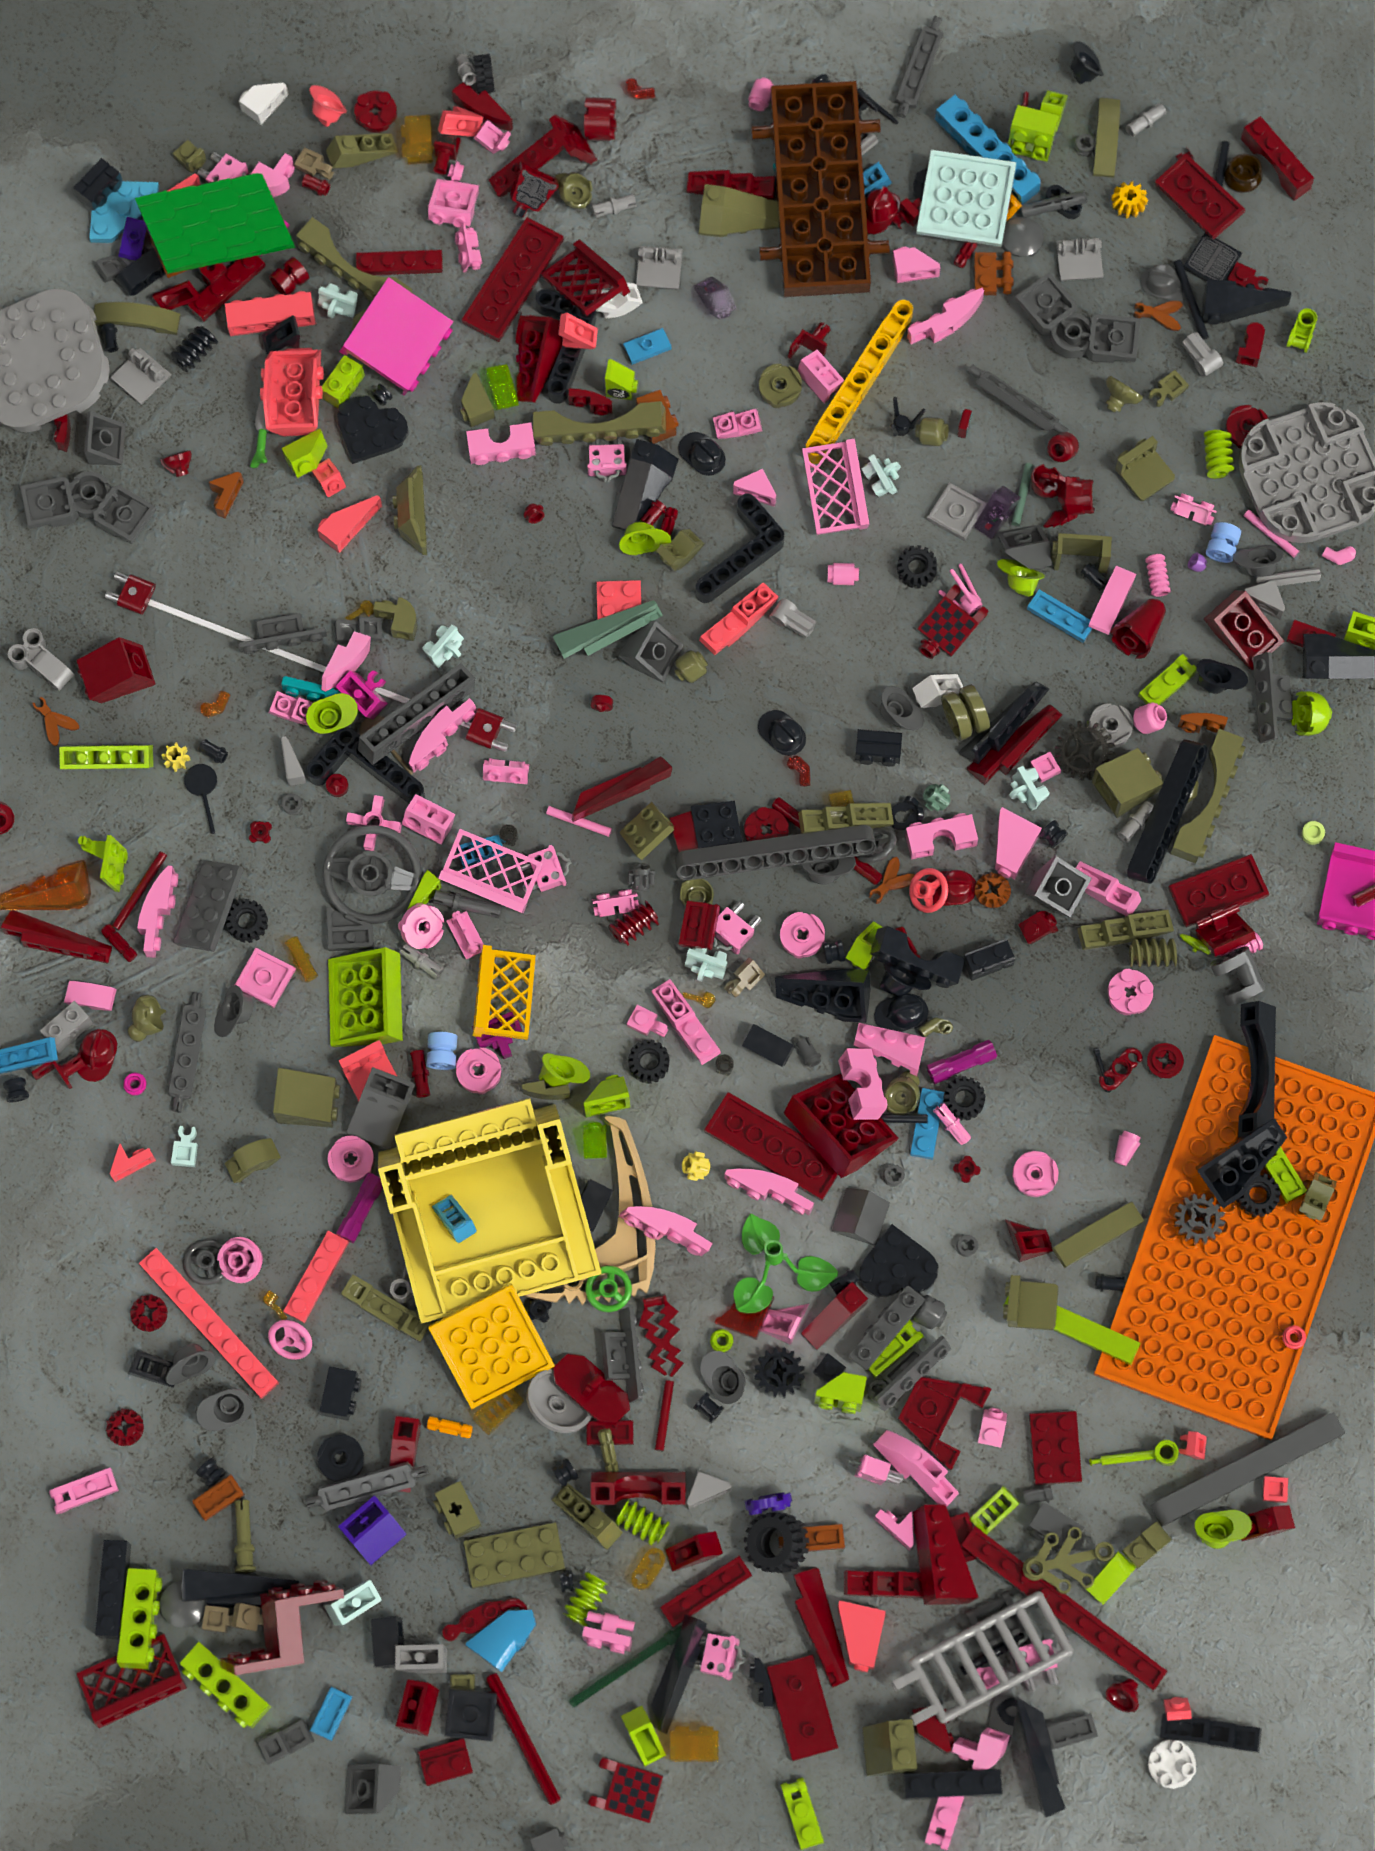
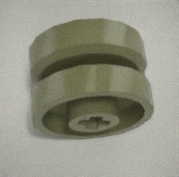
[941,684,990,741]

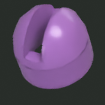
[1188,553,1207,572]

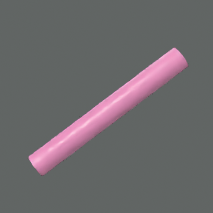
[1244,510,1299,558]
[546,806,612,837]

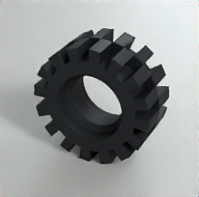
[473,54,495,94]
[897,545,937,588]
[226,899,268,943]
[628,1040,670,1084]
[943,1076,985,1121]
[1237,1173,1280,1217]

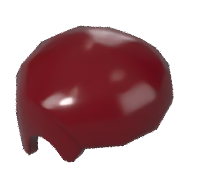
[1031,464,1063,498]

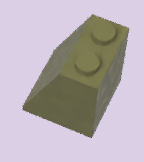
[1092,748,1164,818]
[273,1068,341,1128]
[862,1719,917,1776]

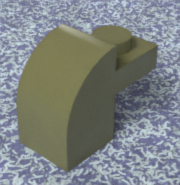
[656,529,705,571]
[373,597,418,641]
[224,1138,281,1183]
[1299,1172,1337,1220]
[1122,1521,1173,1569]

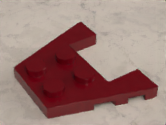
[898,1377,992,1471]

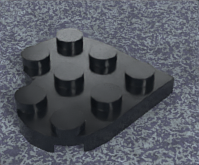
[337,396,409,464]
[859,1224,939,1298]

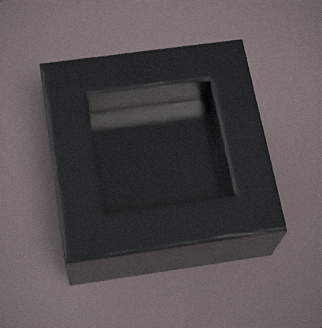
[813,1353,846,1383]

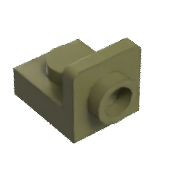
[172,140,206,173]

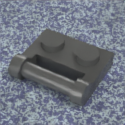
[965,1591,1025,1647]

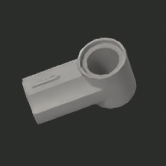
[1182,332,1223,377]
[769,598,816,639]

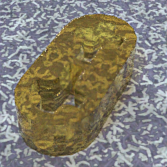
[631,1548,665,1591]

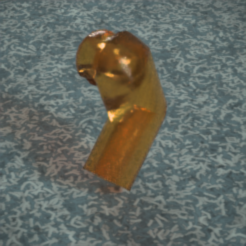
[200,691,230,717]

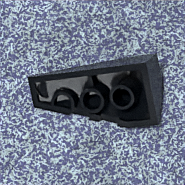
[775,969,871,1023]

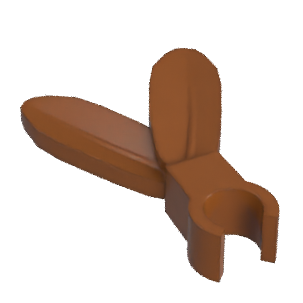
[1133,301,1183,331]
[33,697,80,746]
[869,857,915,904]

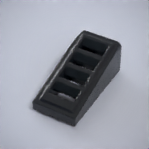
[128,1350,175,1388]

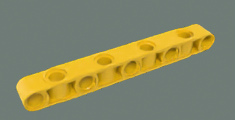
[806,300,913,464]

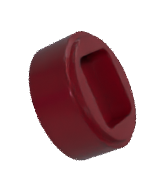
[591,695,613,712]
[326,774,349,797]

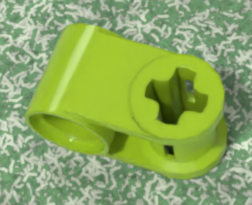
[1286,308,1317,353]

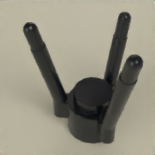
[857,88,898,138]
[890,397,926,437]

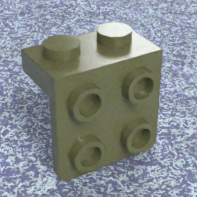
[1115,436,1175,501]
[1003,1275,1058,1330]

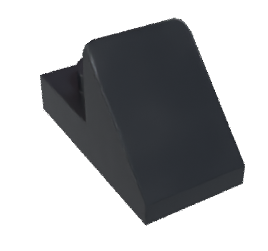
[262,315,300,354]

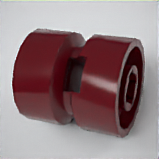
[269,257,310,295]

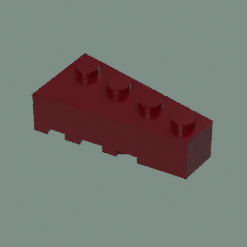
[913,1505,979,1605]

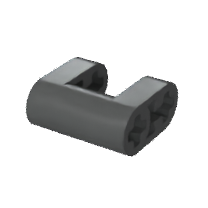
[1210,946,1266,1006]

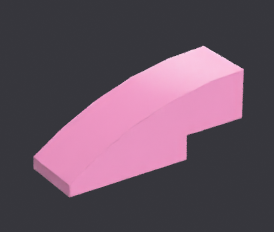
[1088,566,1136,635]
[322,632,371,692]
[1076,861,1141,916]

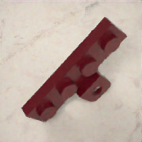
[188,256,266,322]

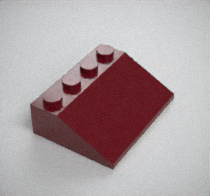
[783,1073,899,1178]

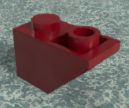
[1241,1505,1295,1541]
[912,1706,954,1754]

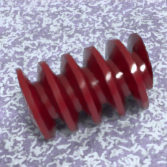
[608,900,659,946]

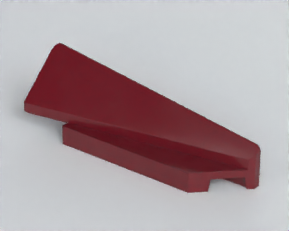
[967,705,1063,785]
[572,756,673,822]
[1,910,112,964]
[793,1568,849,1688]

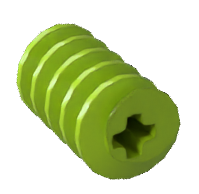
[1203,430,1234,479]
[616,1500,670,1545]
[562,1572,608,1627]

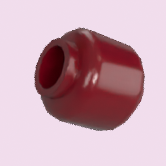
[1047,432,1079,462]

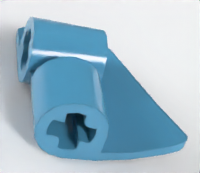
[466,1610,536,1672]

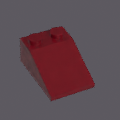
[1204,590,1285,670]

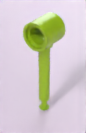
[1089,1440,1179,1466]

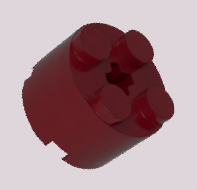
[584,97,617,141]

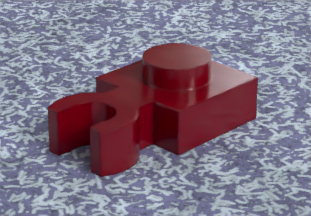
[1228,262,1268,290]

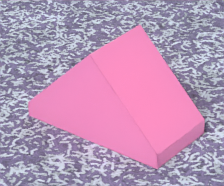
[733,469,776,507]

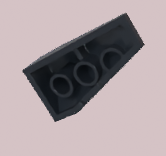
[1202,280,1291,325]
[612,439,679,530]
[1303,634,1375,679]
[1195,1118,1288,1208]

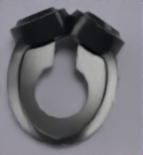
[891,796,924,831]

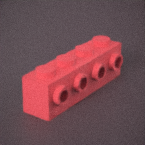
[225,291,316,336]

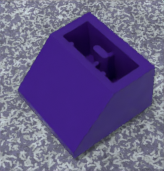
[338,1495,407,1566]

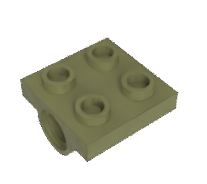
[619,802,674,860]

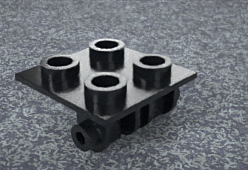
[691,800,742,849]

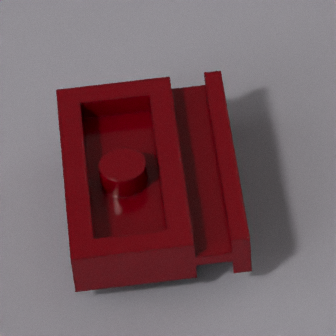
[678,901,720,950]
[418,1739,473,1786]

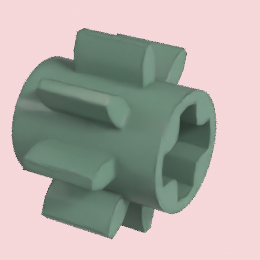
[923,784,951,812]

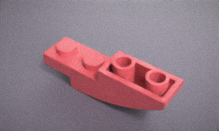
[699,582,779,655]

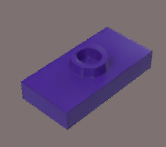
[118,217,147,261]

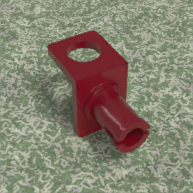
[433,134,461,175]
[788,322,831,359]
[31,1054,86,1089]

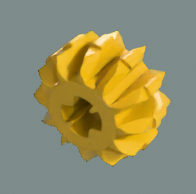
[1111,181,1148,218]

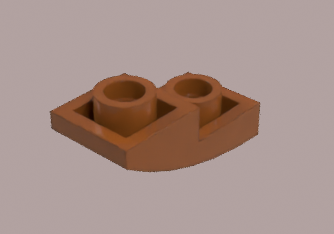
[1178,713,1228,733]

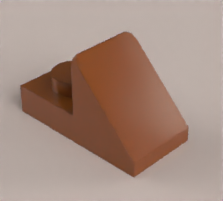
[209,472,244,519]

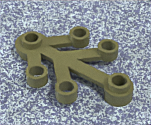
[1023,1527,1114,1594]

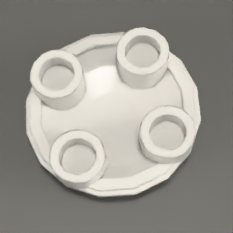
[1148,1740,1196,1789]

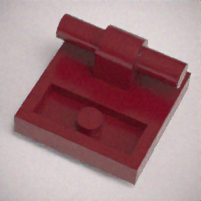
[1195,903,1256,957]

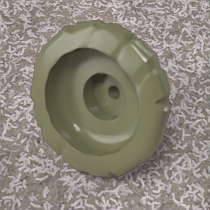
[1105,376,1143,412]

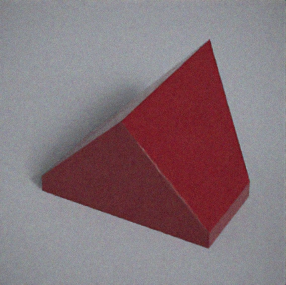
[1005,1219,1053,1262]

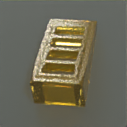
[473,1388,524,1435]

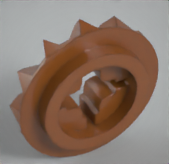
[975,872,1011,908]

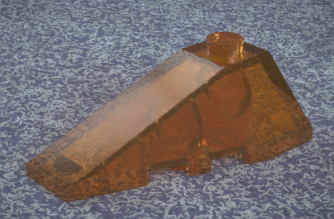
[0,860,91,910]

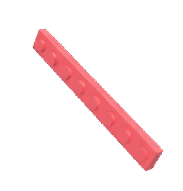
[139,1248,279,1399]

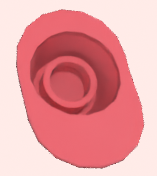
[309,85,347,127]

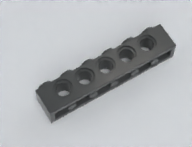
[358,663,476,765]

